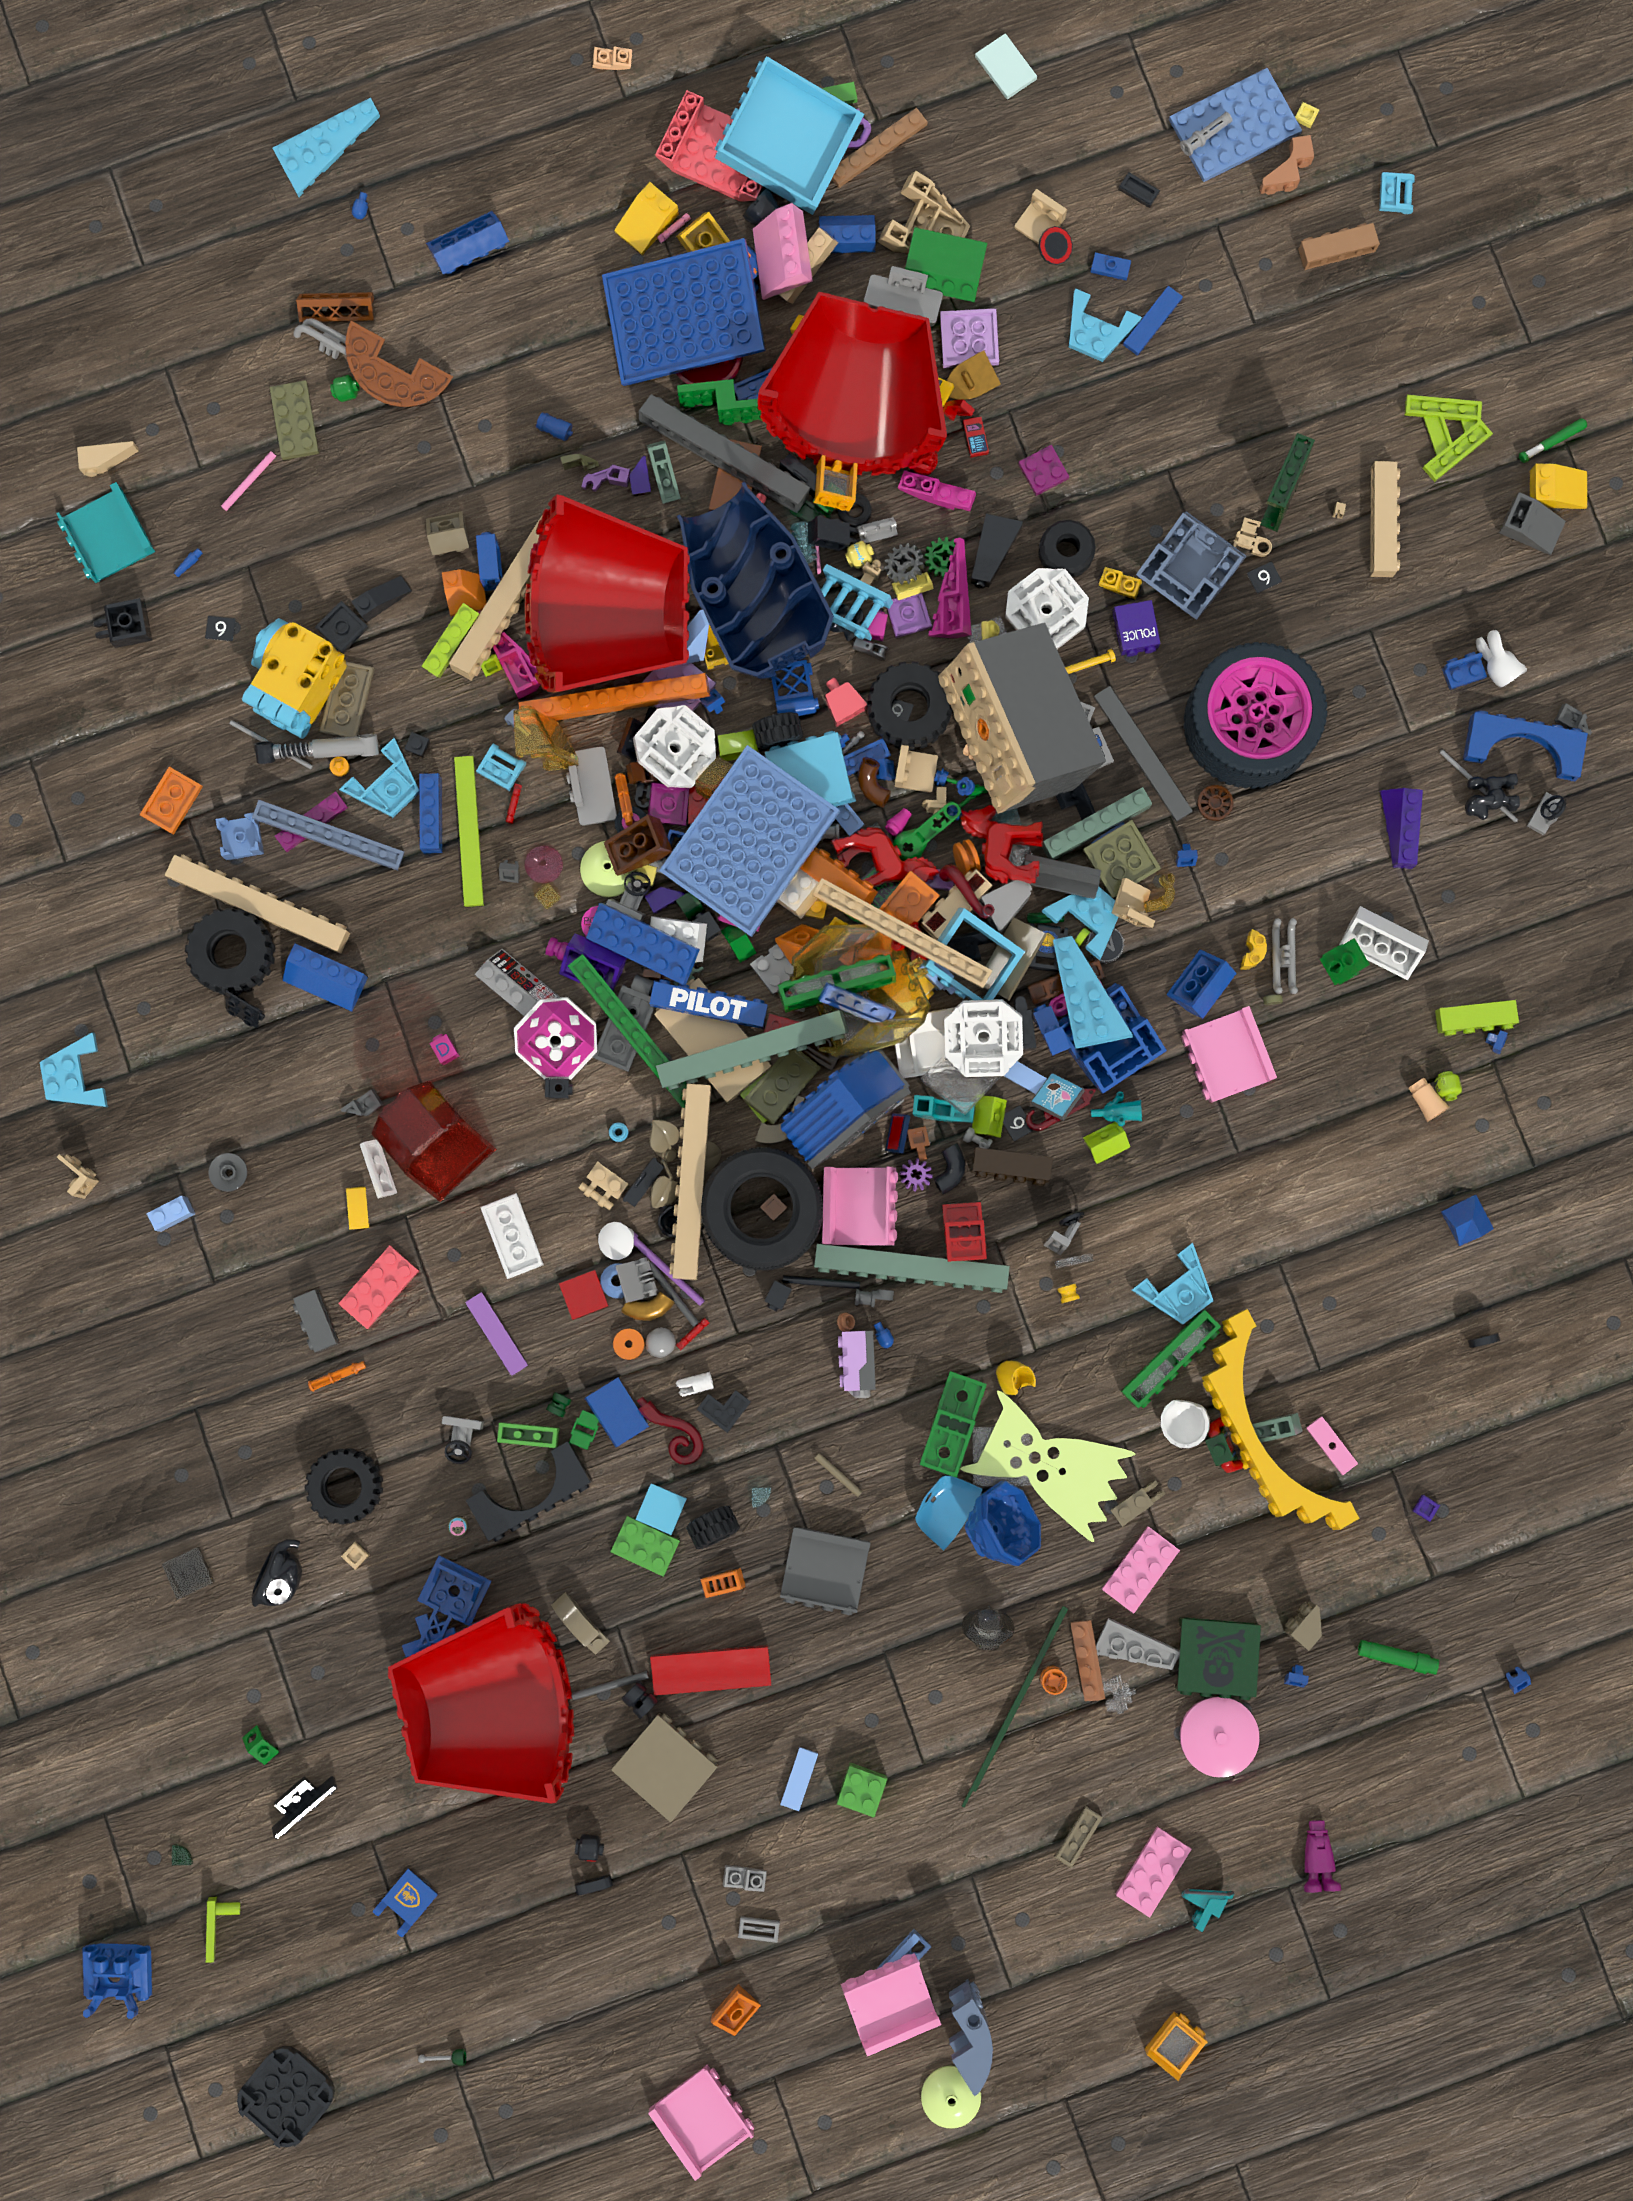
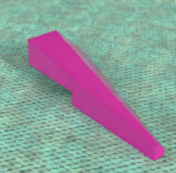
[478,611,541,699]

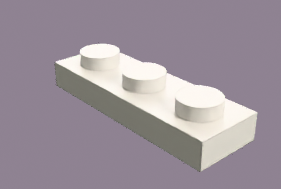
[360,1139,397,1198]

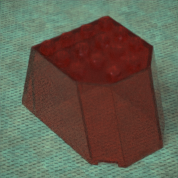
[371,1081,497,1202]

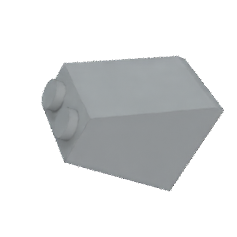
[980,880,1032,934]

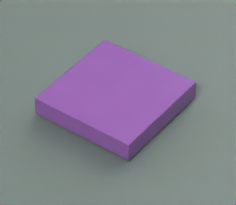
[887,593,932,638]

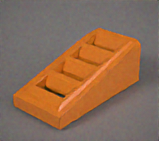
[701,1568,745,1598]

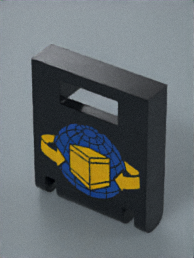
[1028,923,1068,973]

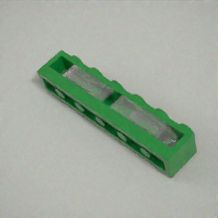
[778,954,896,1013]
[1120,1310,1221,1409]

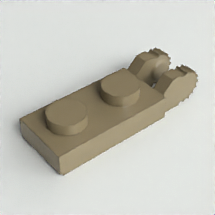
[1110,1480,1165,1527]

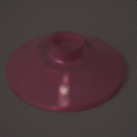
[525,846,563,883]

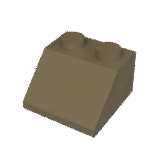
[426,511,469,556]

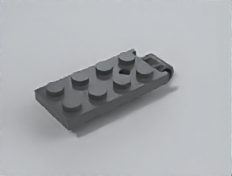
[593,974,655,1072]

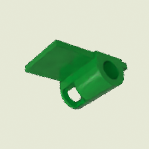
[1320,938,1370,985]

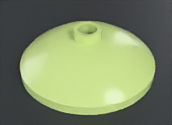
[580,841,637,897]
[921,2066,981,2128]

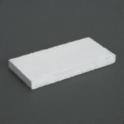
[480,1193,544,1279]

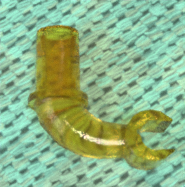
[1144,873,1175,913]

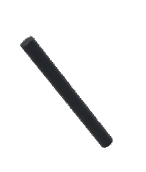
[783,1275,860,1289]

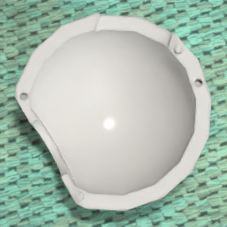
[1161,1400,1210,1448]

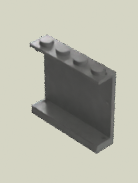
[780,1526,870,1615]

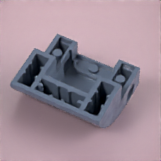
[1136,511,1246,620]
[949,1979,993,2096]

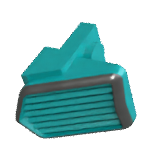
[1181,1888,1235,1932]

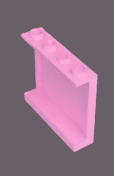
[648,2064,755,2181]

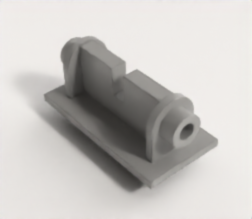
[857,517,898,543]

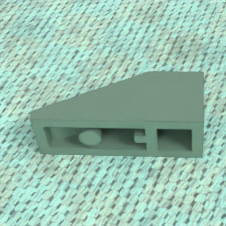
[646,440,681,503]
[1252,1413,1303,1442]

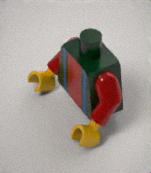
[1205,1415,1249,1473]

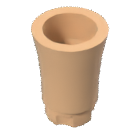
[1408,1078,1450,1122]

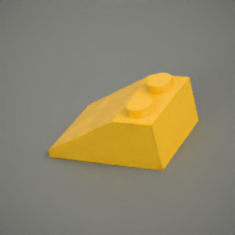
[614,182,679,255]
[676,212,730,252]
[1530,464,1587,509]

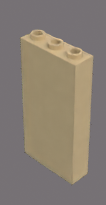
[654,978,772,1104]

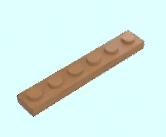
[832,108,927,188]

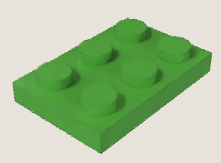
[611,1516,680,1577]

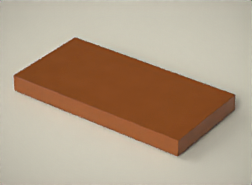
[709,439,762,511]

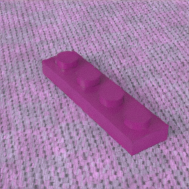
[275,791,348,852]

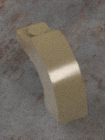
[755,1095,805,1145]
[551,1592,610,1655]

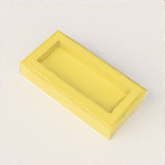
[892,572,934,600]

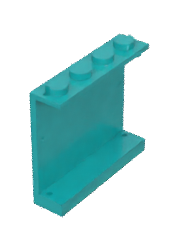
[56,482,155,583]

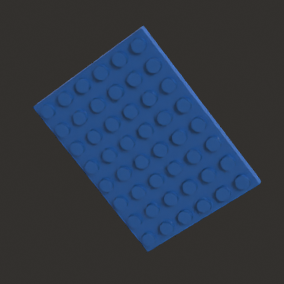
[602,238,766,386]

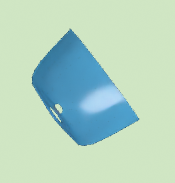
[915,1476,982,1551]

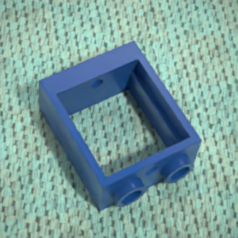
[476,532,503,591]

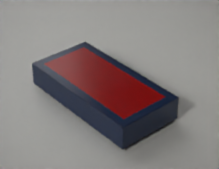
[885,1113,910,1153]

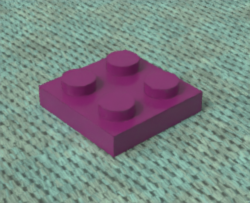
[1018,445,1069,496]
[648,783,689,826]

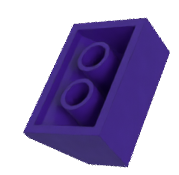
[559,933,627,992]

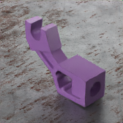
[582,465,631,492]

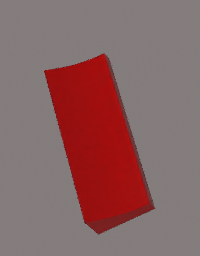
[650,1645,771,1695]

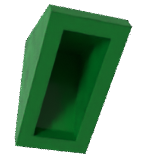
[721,925,757,963]

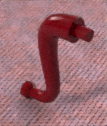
[939,864,995,918]

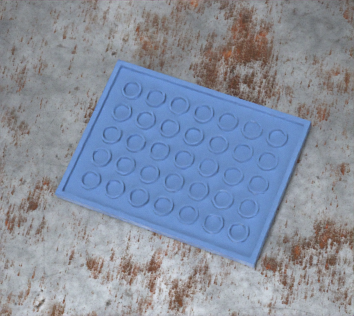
[659,745,840,937]

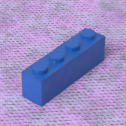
[419,773,442,853]

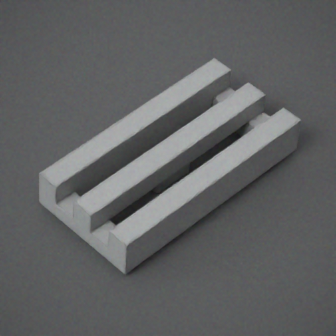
[738,1916,780,1943]

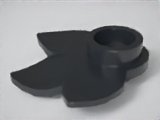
[830,604,864,641]

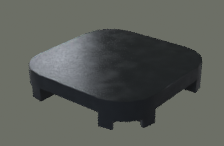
[237,2045,335,2148]

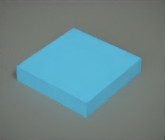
[636,1483,687,1535]

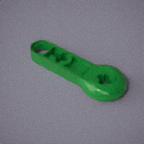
[893,801,961,861]

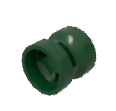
[546,1392,572,1418]

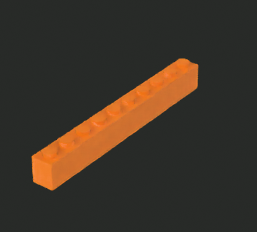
[518,673,710,725]

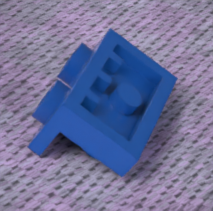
[1442,652,1487,690]

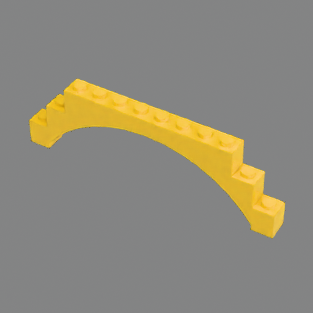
[1202,1309,1360,1530]

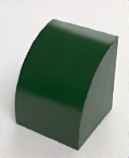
[676,892,706,921]

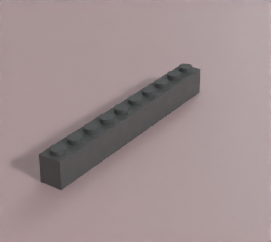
[639,394,810,513]

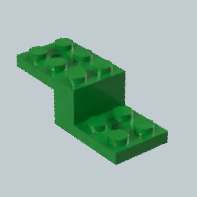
[677,379,762,425]
[919,1371,987,1478]

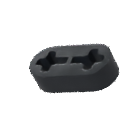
[635,773,656,810]
[575,1875,613,1895]

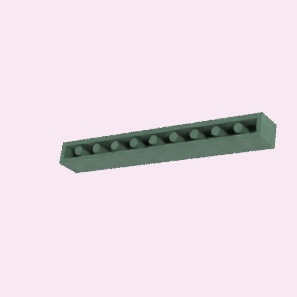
[656,1010,849,1090]
[814,1244,1010,1293]

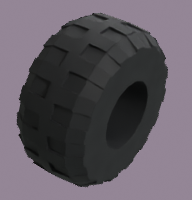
[1039,520,1096,578]

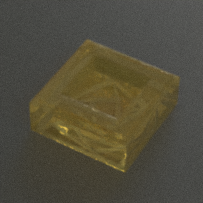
[534,883,561,910]

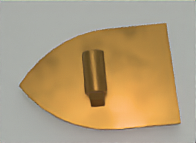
[947,350,1001,400]

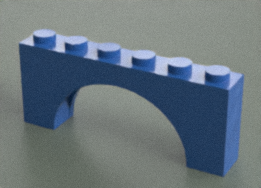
[1463,711,1588,781]

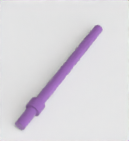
[620,1222,705,1306]

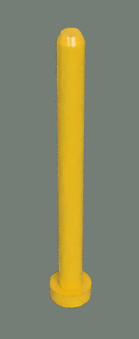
[1065,649,1116,674]

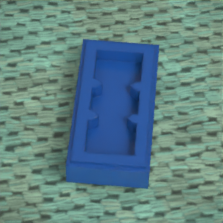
[1091,253,1131,281]

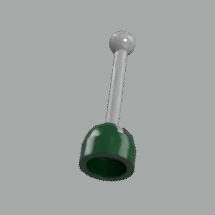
[418,2048,467,2066]

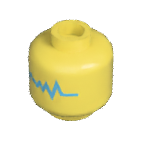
[845,541,874,569]

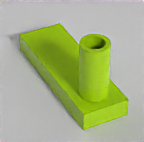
[206,1897,241,1963]

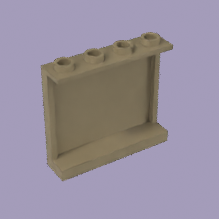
[611,1713,718,1823]

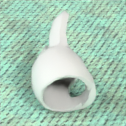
[1476,630,1527,687]

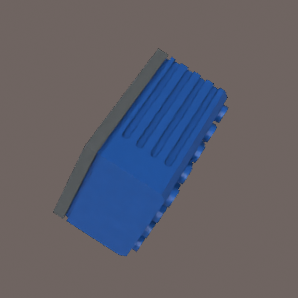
[781,1051,911,1169]

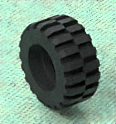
[305,1448,383,1524]

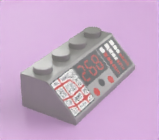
[475,949,560,1016]

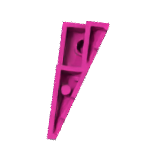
[929,538,972,638]

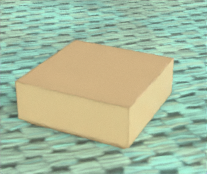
[341,1542,369,1570]

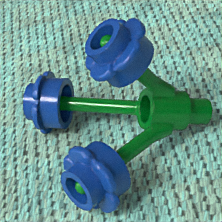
[934,768,987,821]

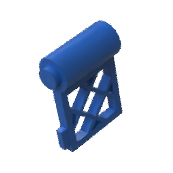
[771,660,819,716]

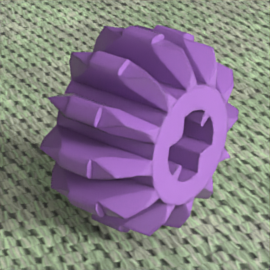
[900,1159,932,1191]

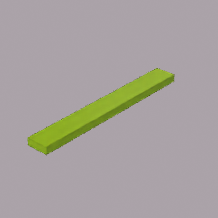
[454,756,484,907]

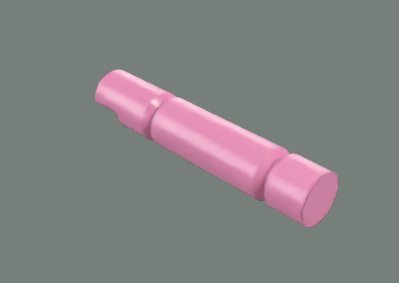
[657,213,691,243]

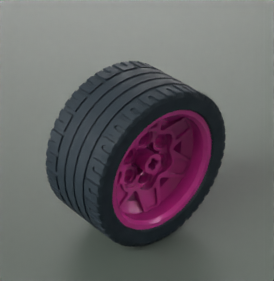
[1183,642,1327,789]

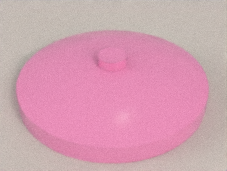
[1180,1696,1259,1777]

